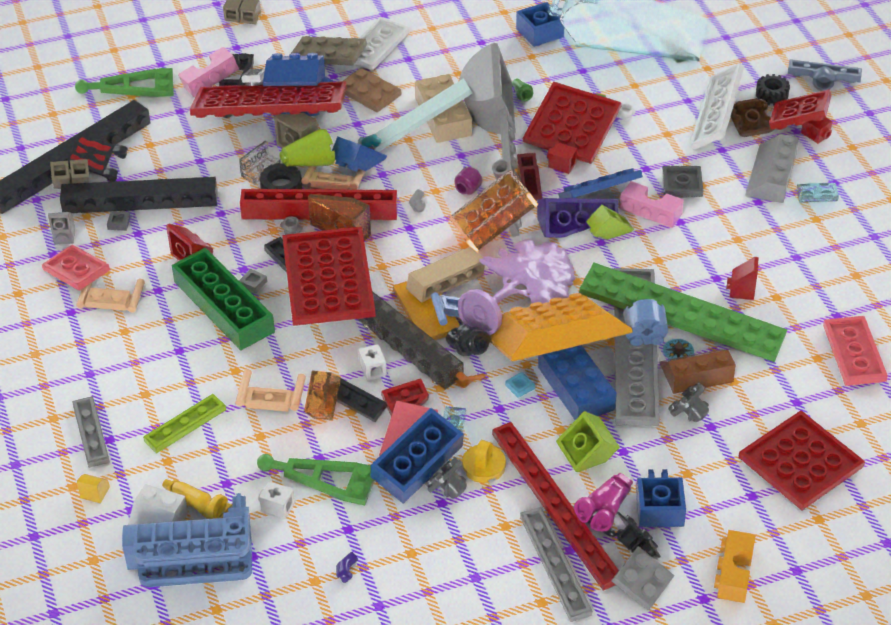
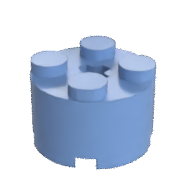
[623,299,668,346]

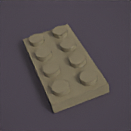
[291,36,367,66]

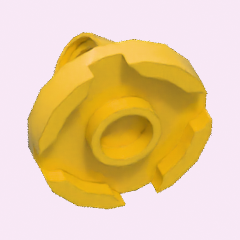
[462,439,506,483]

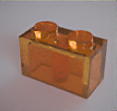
[304,370,340,420]

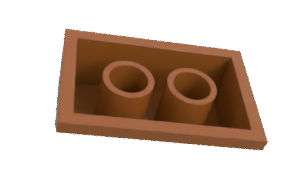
[660,349,736,394]

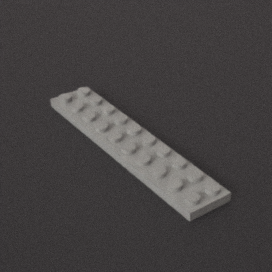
[614,268,660,426]

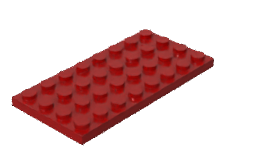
[190,81,347,118]

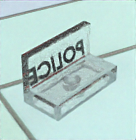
[239,140,281,185]

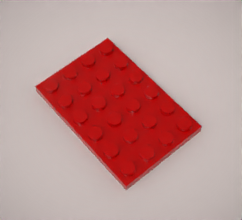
[282,226,376,326]

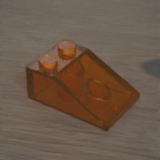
[308,194,371,241]

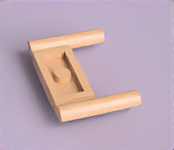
[301,166,366,190]
[76,278,145,313]
[235,369,306,412]

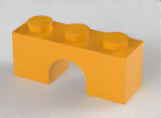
[714,530,756,603]

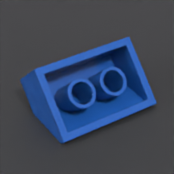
[263,53,325,86]

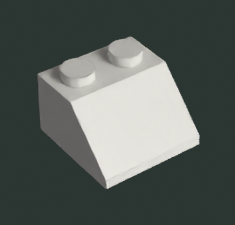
[128,484,188,525]

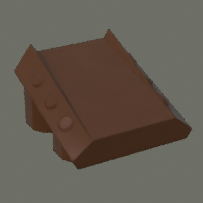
[730,98,775,137]

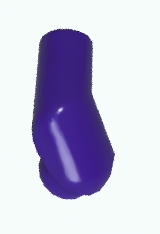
[336,552,358,583]

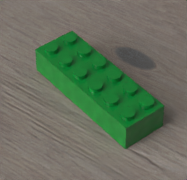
[172,248,275,351]

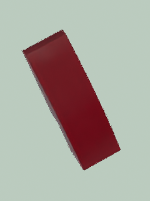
[516,153,543,202]

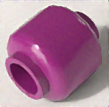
[454,166,483,195]

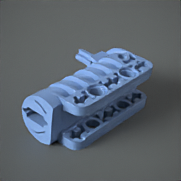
[122,493,252,587]

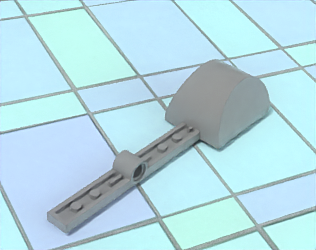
[459,43,522,237]

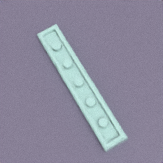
[373,78,473,152]

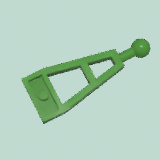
[75,68,174,97]
[257,454,375,506]

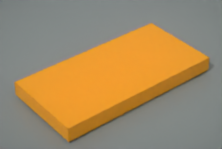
[393,281,460,344]

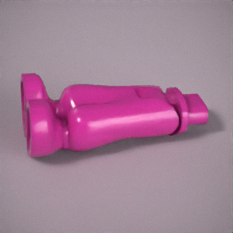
[574,473,633,532]

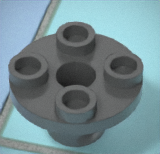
[668,382,709,422]
[425,457,467,499]

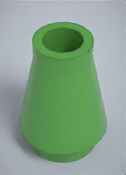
[512,78,534,101]

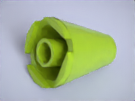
[279,129,335,166]

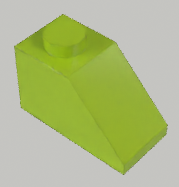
[586,205,634,240]

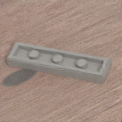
[72,396,110,468]

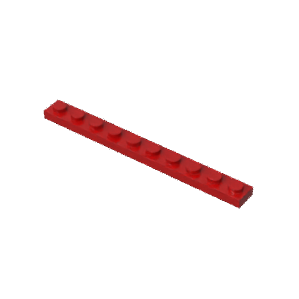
[492,422,619,591]

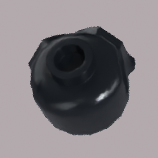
[446,324,490,357]

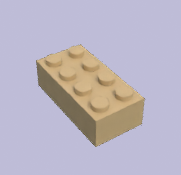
[415,74,472,143]

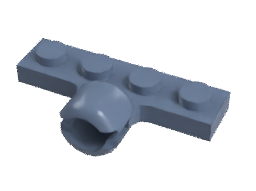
[787,59,862,91]

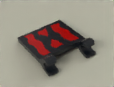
[67,133,128,182]

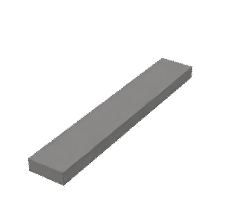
[520,507,593,622]

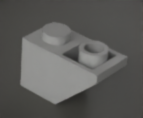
[48,212,75,245]

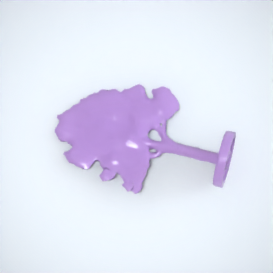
[458,239,575,336]

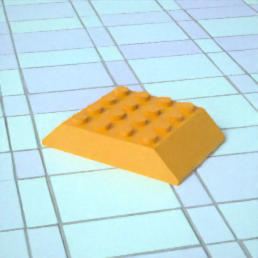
[489,293,633,362]

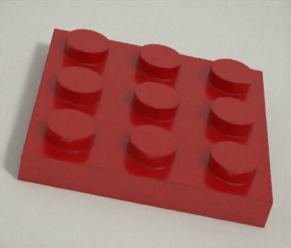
[769,89,832,130]

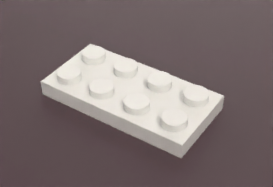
[355,17,410,71]

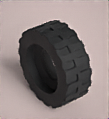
[259,163,303,189]

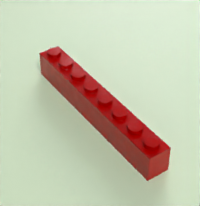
[240,189,398,220]

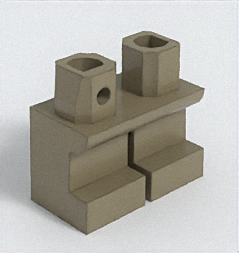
[223,0,261,25]
[50,159,89,189]

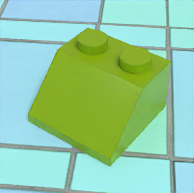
[556,411,620,472]

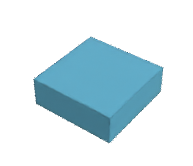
[505,372,535,398]

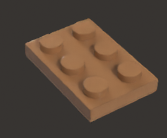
[343,68,402,113]

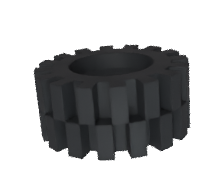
[755,74,790,106]

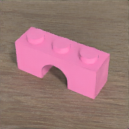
[178,47,239,97]
[620,181,684,228]

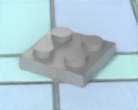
[612,546,675,610]

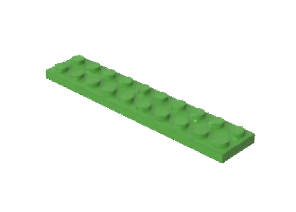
[579,262,788,362]

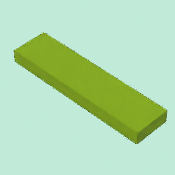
[143,394,226,454]

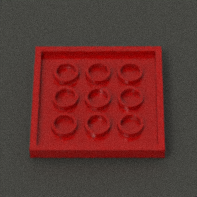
[522,81,622,164]
[738,410,865,511]

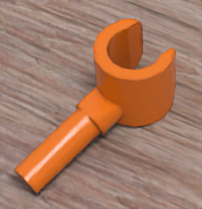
[455,372,485,388]

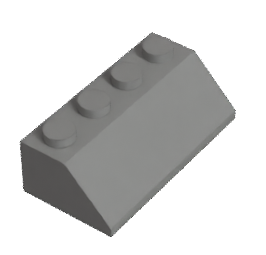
[745,134,799,203]

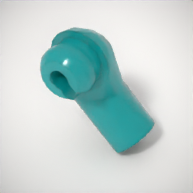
[358,134,382,147]

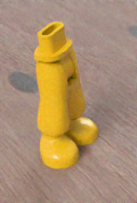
[162,479,232,519]

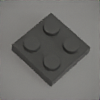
[662,166,704,197]

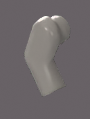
[409,189,426,213]

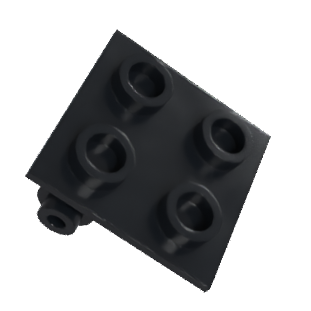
[616,511,661,558]

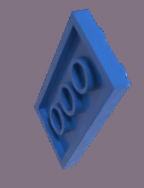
[558,168,643,198]

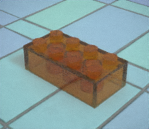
[448,169,538,252]

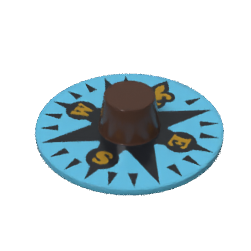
[663,339,694,359]

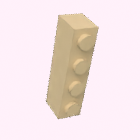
[406,246,485,303]

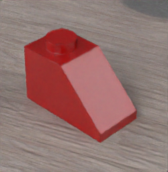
[726,257,759,300]

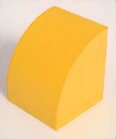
[77,474,110,503]

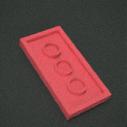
[823,316,888,386]

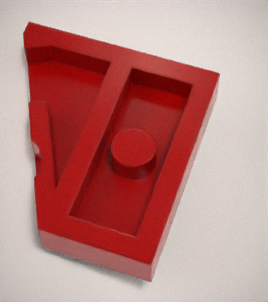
[381,378,429,416]

